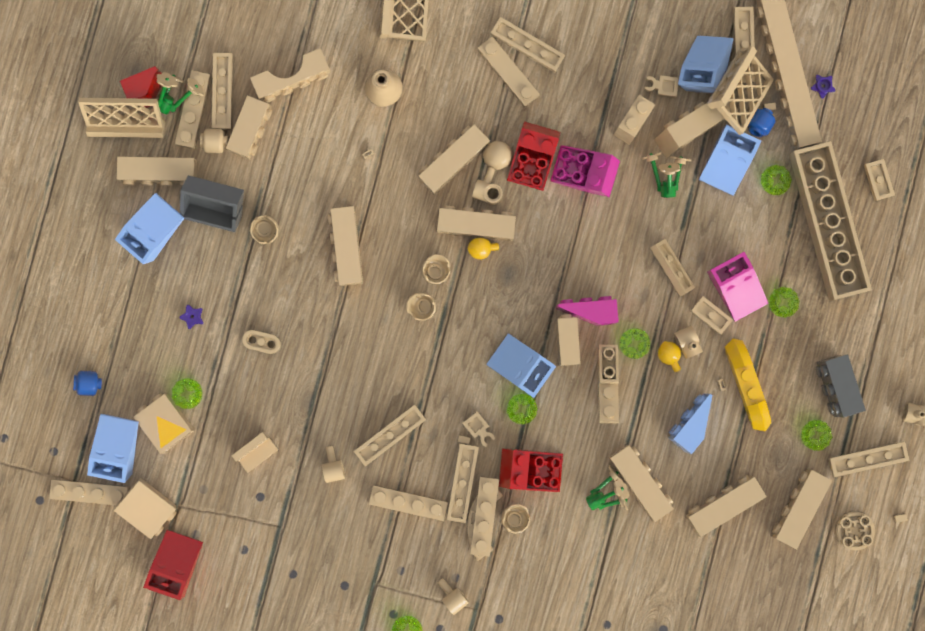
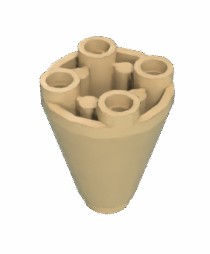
[365,69,403,107]

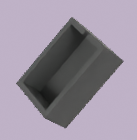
[180,175,244,232]
[816,354,866,418]

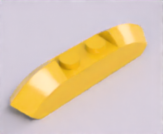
[725,338,771,431]

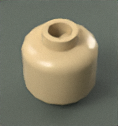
[200,128,229,154]

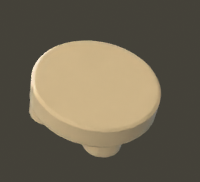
[835,511,875,551]

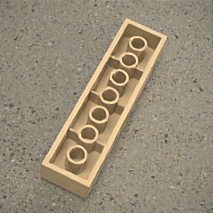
[789,141,872,301]

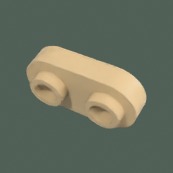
[242,330,281,354]

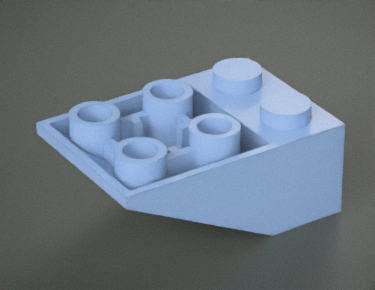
[678,36,733,93]
[699,124,761,196]
[115,193,185,264]
[486,333,556,398]
[668,393,713,454]
[87,414,139,483]

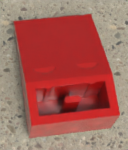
[507,121,561,191]
[499,448,563,492]
[143,530,203,600]

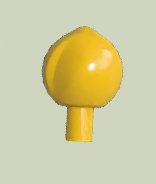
[467,237,499,260]
[658,341,681,372]

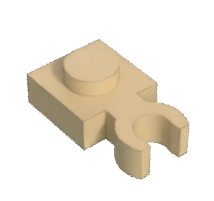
[644,75,679,98]
[462,411,495,447]

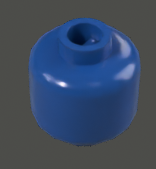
[748,108,776,137]
[73,370,102,396]

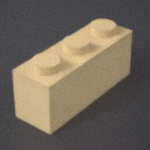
[226,95,272,160]

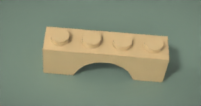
[250,48,331,103]

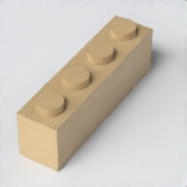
[418,124,490,195]
[117,157,198,186]
[437,205,516,241]
[328,206,363,286]
[608,444,674,522]
[772,469,832,550]
[686,475,767,537]

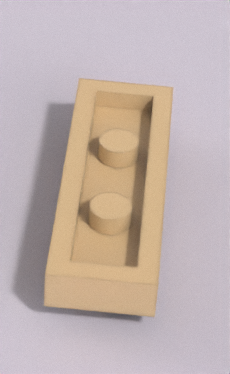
[651,239,695,297]

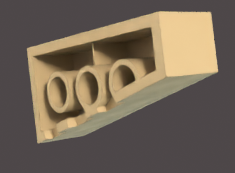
[654,97,738,159]

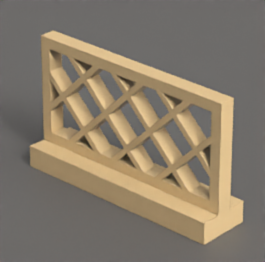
[379,0,428,42]
[707,46,774,135]
[78,98,166,138]

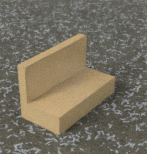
[232,432,279,473]

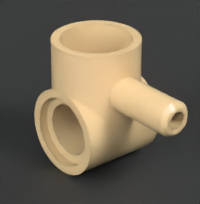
[472,167,503,205]
[673,325,703,359]
[901,402,925,427]
[322,446,345,483]
[438,578,469,615]

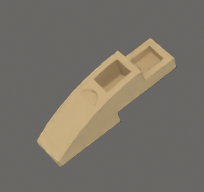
[598,345,619,423]

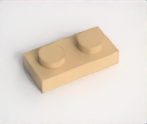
[864,159,895,201]
[690,296,733,335]

